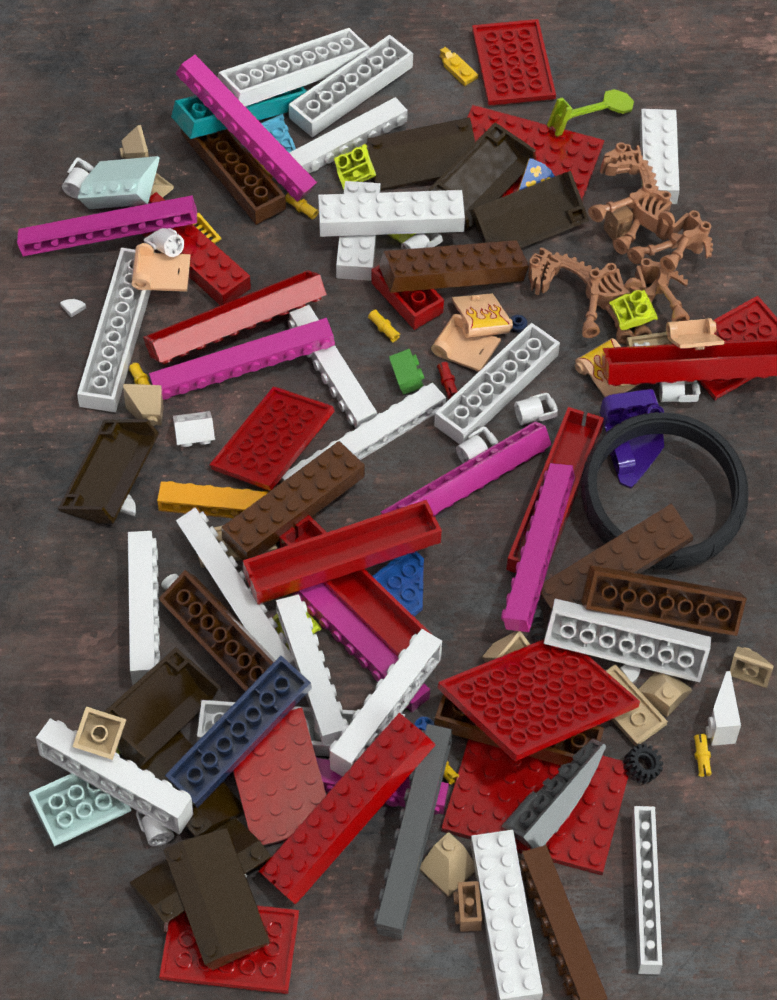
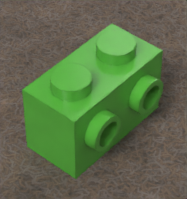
[389,349,425,395]

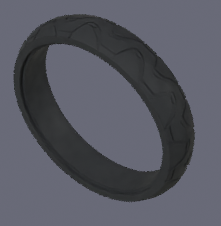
[581,412,749,570]

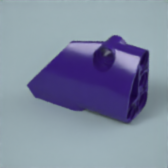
[599,389,664,489]

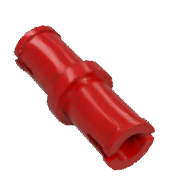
[437,362,458,399]

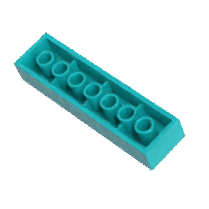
[171,86,307,139]

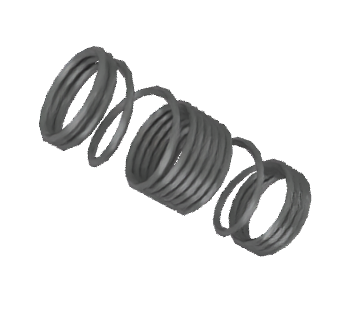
[530,597,546,640]

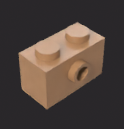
[604,205,633,241]

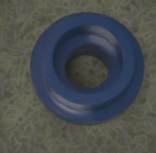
[510,315,527,332]

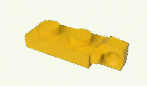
[440,47,478,86]

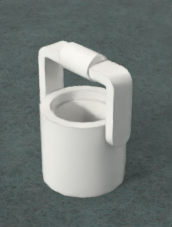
[62,157,94,199]
[144,228,184,257]
[401,233,443,249]
[659,380,700,402]
[514,393,558,425]
[456,427,498,463]
[136,811,174,846]

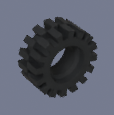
[623,744,663,784]

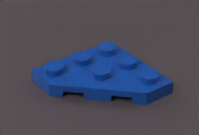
[372,551,424,616]

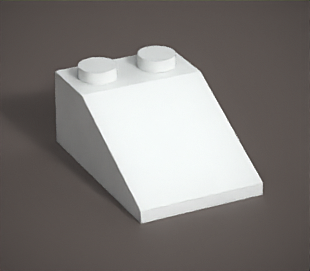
[706,671,741,746]

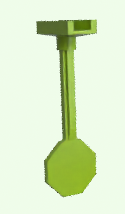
[547,89,634,136]

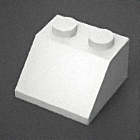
[173,411,215,447]

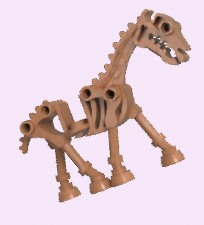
[588,142,713,273]
[528,248,690,344]

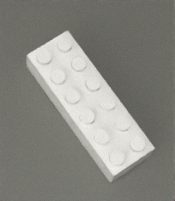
[639,109,679,204]
[336,181,380,281]

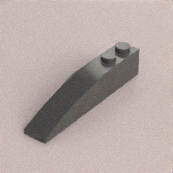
[502,739,606,849]

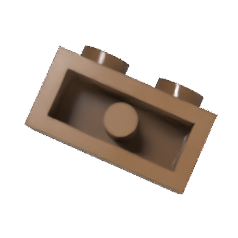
[453,881,482,932]

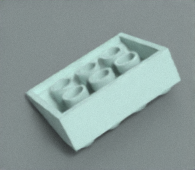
[78,156,160,209]
[29,773,131,846]

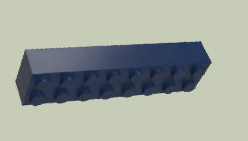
[165,655,312,808]

